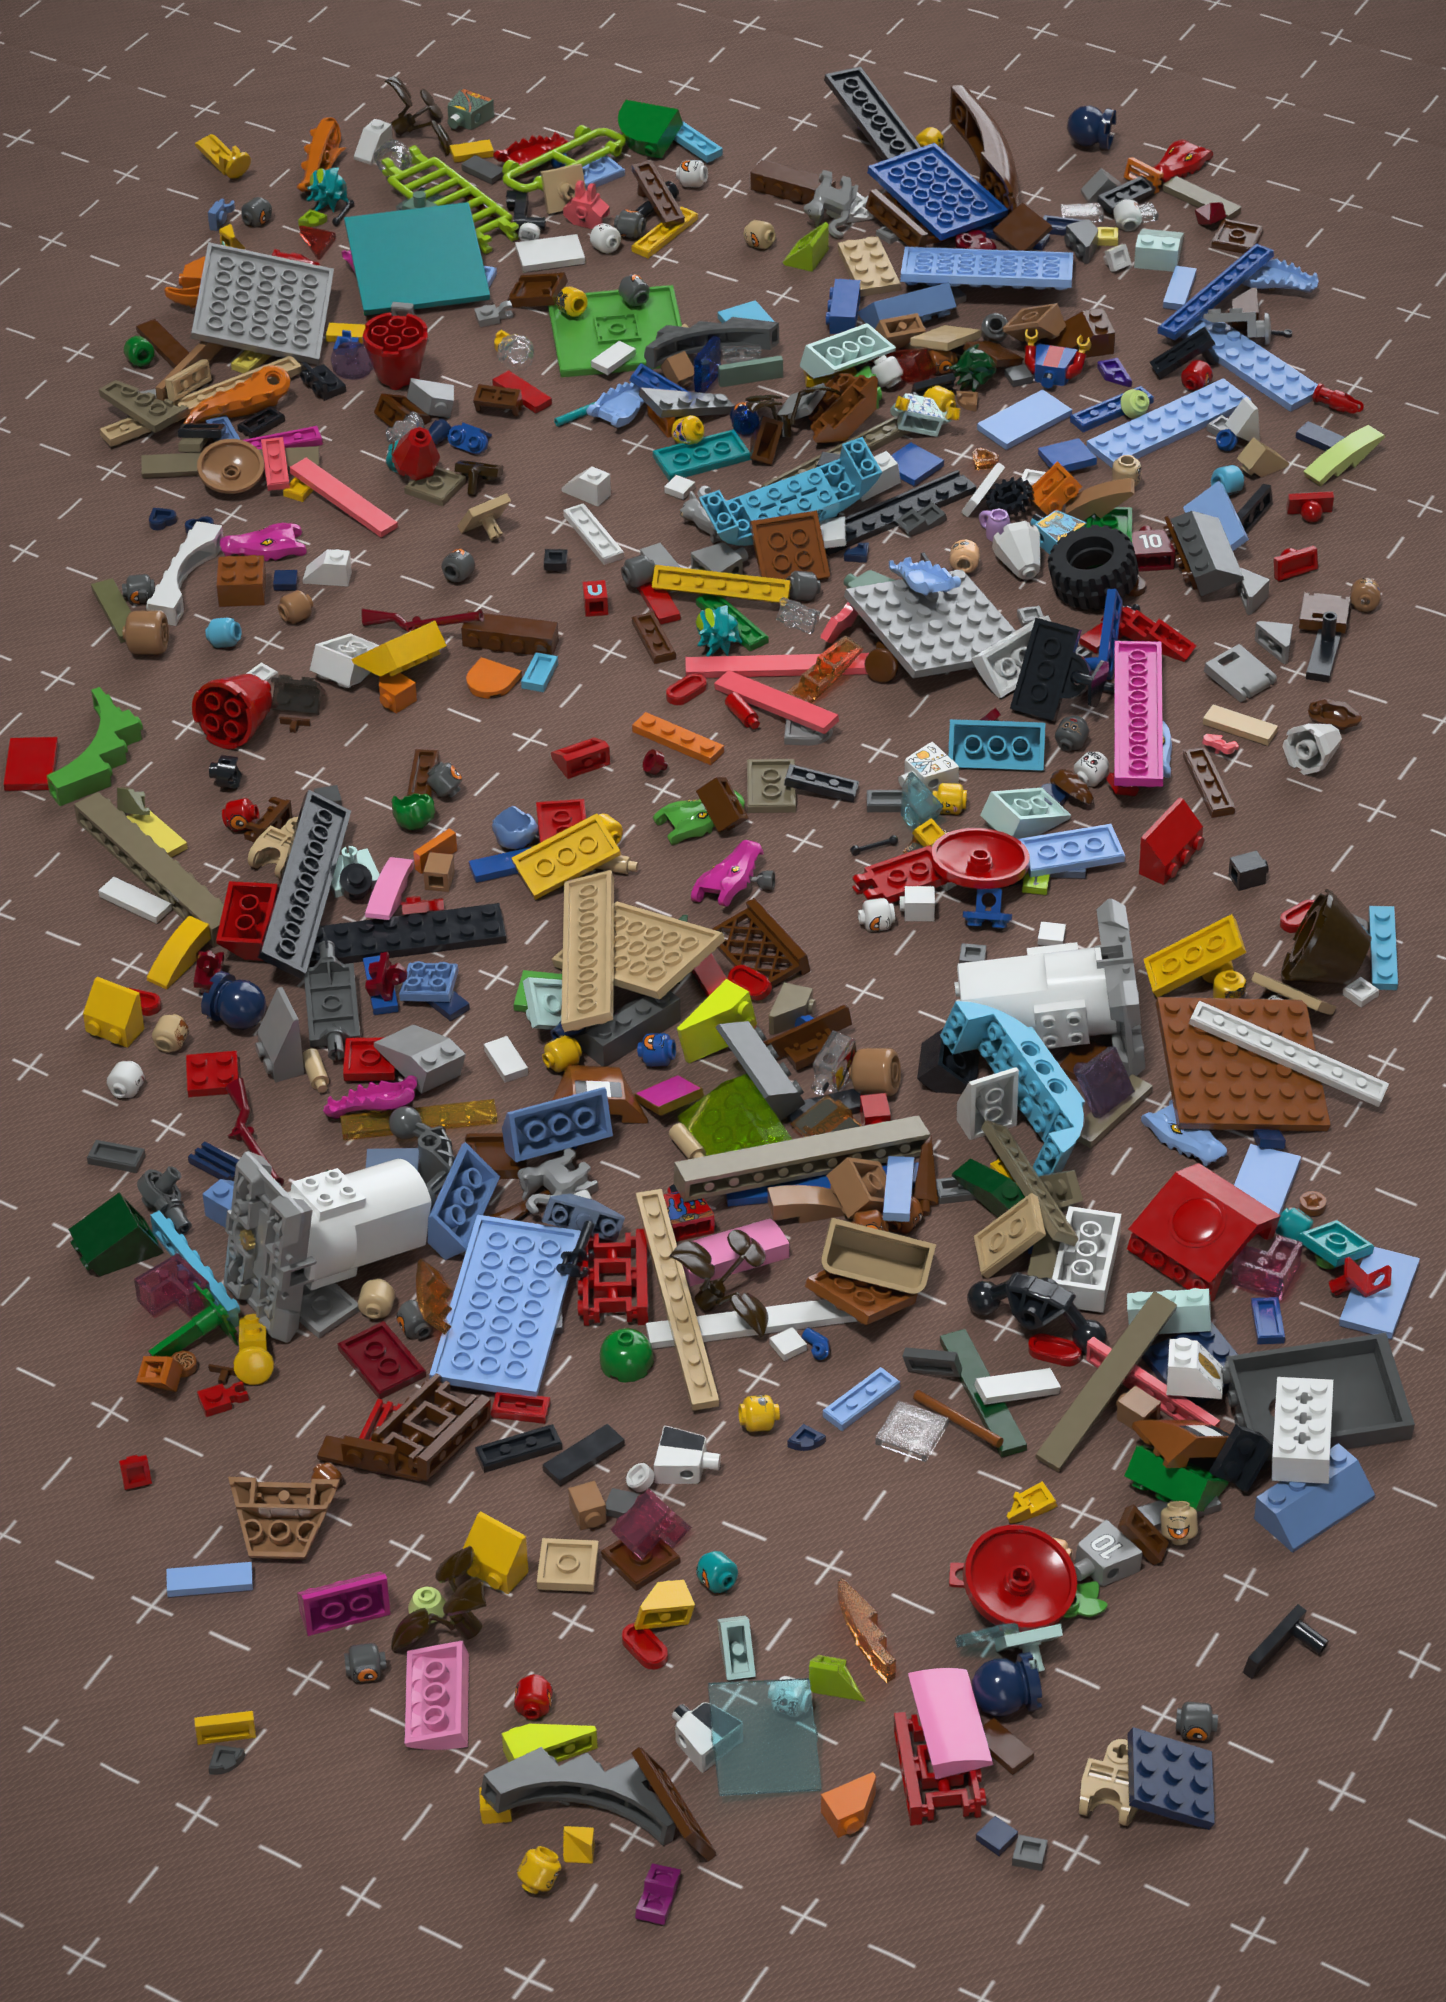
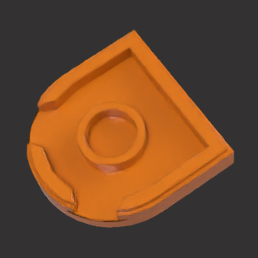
[466,657,522,699]

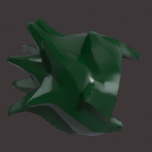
[949,344,996,392]

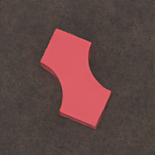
[820,602,858,644]

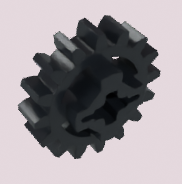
[985,477,1035,517]

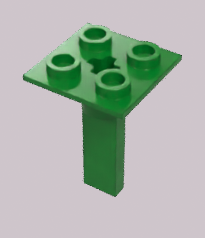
[148,1282,238,1357]

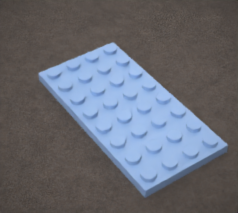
[900,247,1073,290]
[429,1215,581,1397]

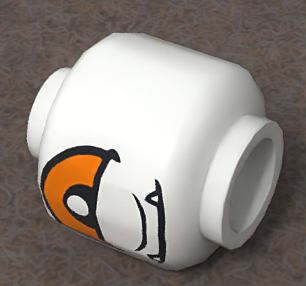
[676,160,708,187]
[858,898,895,932]

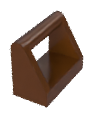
[374,393,431,434]

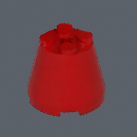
[362,313,428,390]
[192,674,272,749]

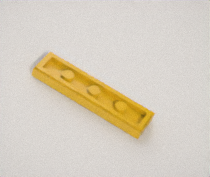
[631,206,698,259]

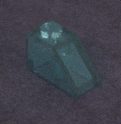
[901,772,943,829]

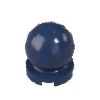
[1067,105,1117,150]
[201,971,267,1030]
[972,1652,1042,1716]

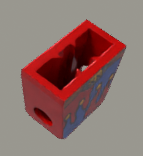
[663,1184,715,1242]

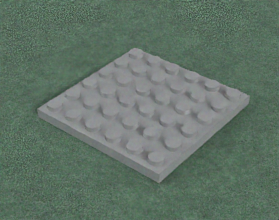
[190,242,334,365]
[844,569,1016,678]

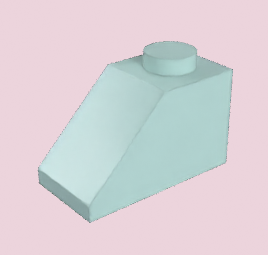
[717,1616,756,1680]

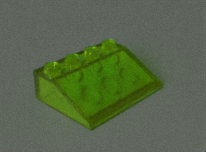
[678,1074,793,1156]

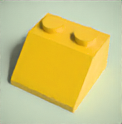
[83,977,144,1048]
[463,1511,528,1594]

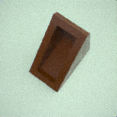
[750,416,784,465]

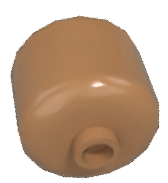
[122,610,169,655]
[849,1048,901,1097]

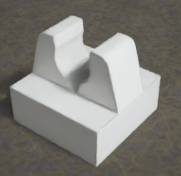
[1103,244,1132,271]

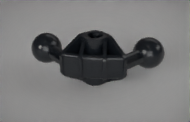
[967,1272,1107,1354]

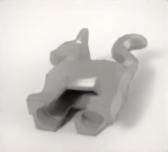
[803,170,859,238]
[679,486,728,543]
[517,1148,598,1214]

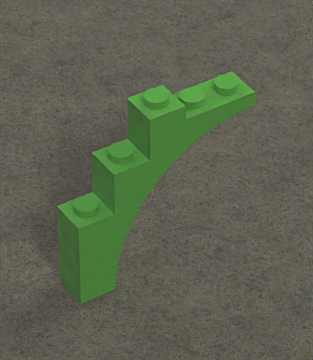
[47,687,143,806]

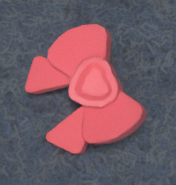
[1202,734,1239,754]

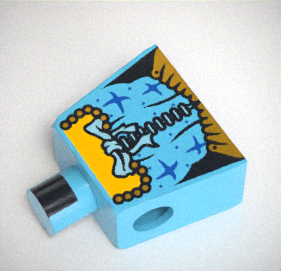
[1031,511,1087,554]

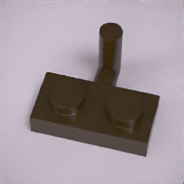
[454,460,504,495]

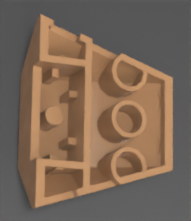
[228,1477,340,1559]

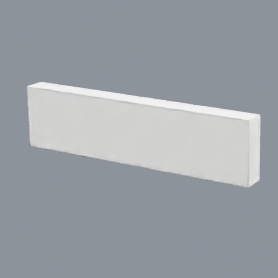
[563,503,624,565]

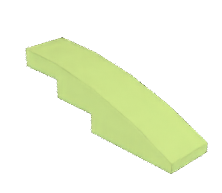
[1303,425,1385,486]

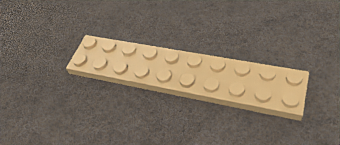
[561,870,614,1032]

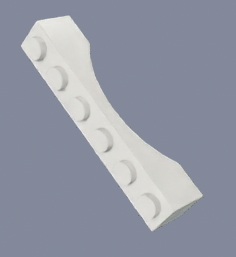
[146,521,223,626]

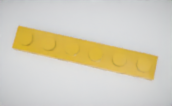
[652,565,791,604]

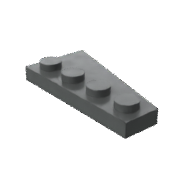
[638,387,735,418]

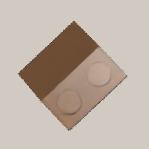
[1002,303,1066,341]
[826,1157,886,1219]

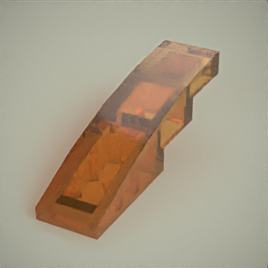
[785,635,864,703]
[416,1258,453,1335]
[838,1578,896,1683]

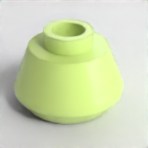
[1120,389,1149,419]
[408,1587,446,1623]

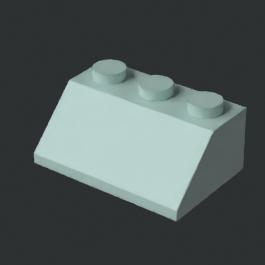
[1127,1288,1211,1334]

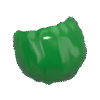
[391,793,435,830]

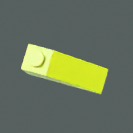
[502,1724,598,1763]

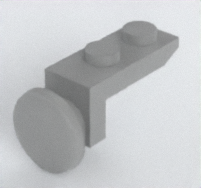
[1204,308,1271,345]

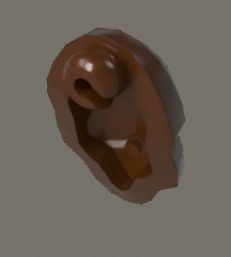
[1308,699,1362,730]
[1050,769,1094,804]

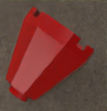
[392,427,440,481]

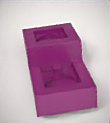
[635,1863,681,1925]

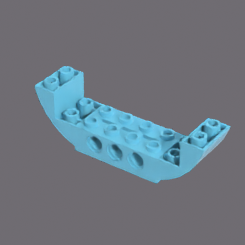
[699,437,882,546]
[940,1001,1085,1176]

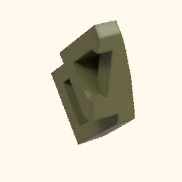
[117,787,150,815]

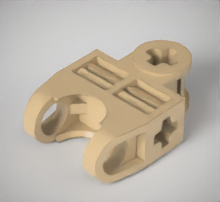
[248,817,298,879]
[1079,1739,1139,1826]

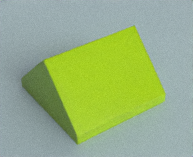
[782,222,829,272]

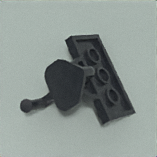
[1010,618,1114,721]

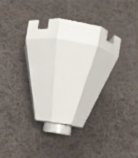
[992,521,1040,580]
[1283,724,1342,775]

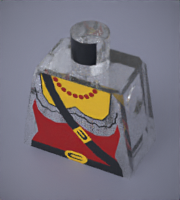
[811,1030,857,1095]

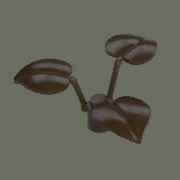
[385,76,453,157]
[745,386,841,437]
[670,1230,769,1337]
[391,1546,487,1653]

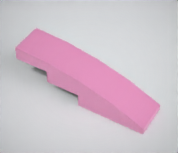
[365,857,414,920]

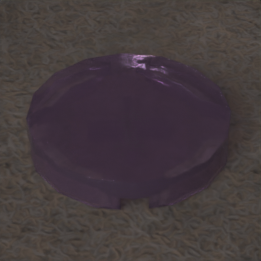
[331,342,373,380]

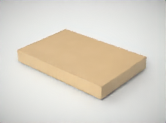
[911,325,981,351]
[1251,972,1336,1015]
[974,1193,1046,1279]

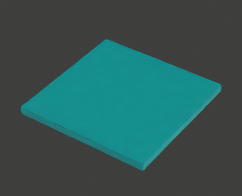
[344,202,490,316]

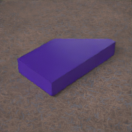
[1097,358,1132,387]

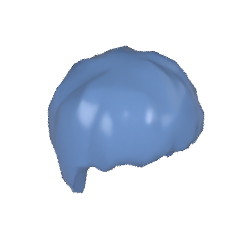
[492,806,538,850]

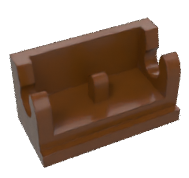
[473,384,523,417]
[696,777,749,832]
[244,797,293,843]

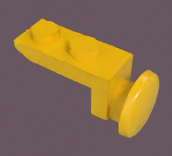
[195,134,251,179]
[233,1314,274,1385]

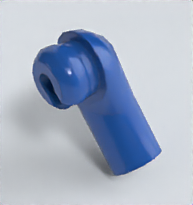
[802,1327,830,1360]

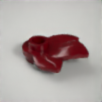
[955,230,997,250]

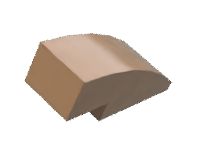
[1065,478,1134,521]
[768,1185,846,1224]

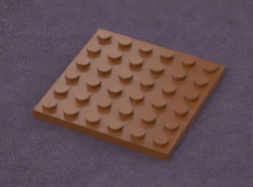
[1155,997,1330,1131]

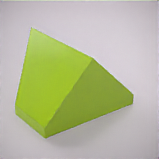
[809,1655,866,1702]

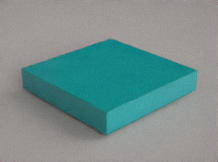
[1298,1220,1374,1267]

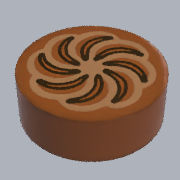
[171,1351,197,1377]

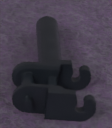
[556,1221,595,1277]

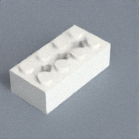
[1052,1206,1121,1313]
[1272,1377,1333,1484]

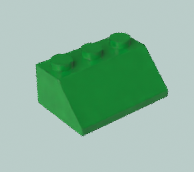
[1124,1446,1229,1512]

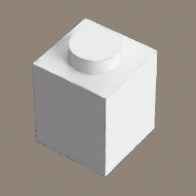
[900,886,935,921]

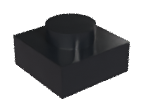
[544,549,568,571]

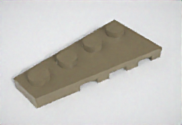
[99,380,189,433]

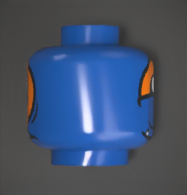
[637,1033,676,1066]

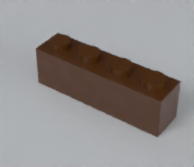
[750,160,836,210]
[461,611,559,655]

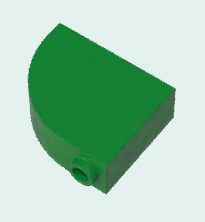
[618,100,683,158]

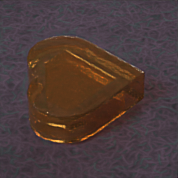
[972,448,999,470]

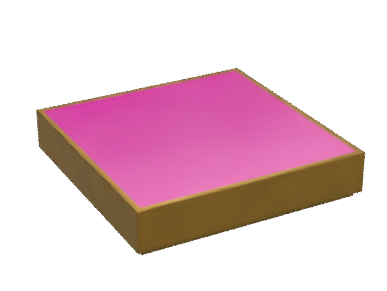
[634,1074,704,1116]

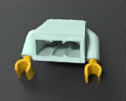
[890,392,960,437]

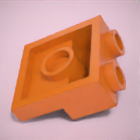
[1032,461,1082,515]

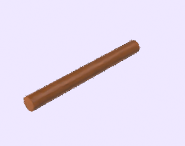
[913,1390,1004,1448]

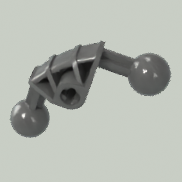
[389,1106,455,1213]

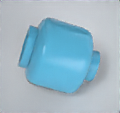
[1211,465,1244,495]
[205,617,242,648]

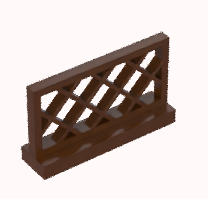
[865,189,957,247]
[712,898,811,987]

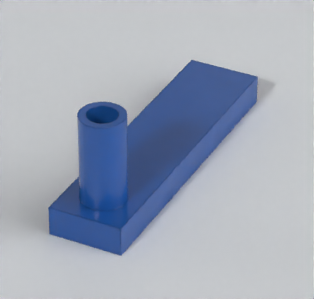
[1084,589,1123,680]

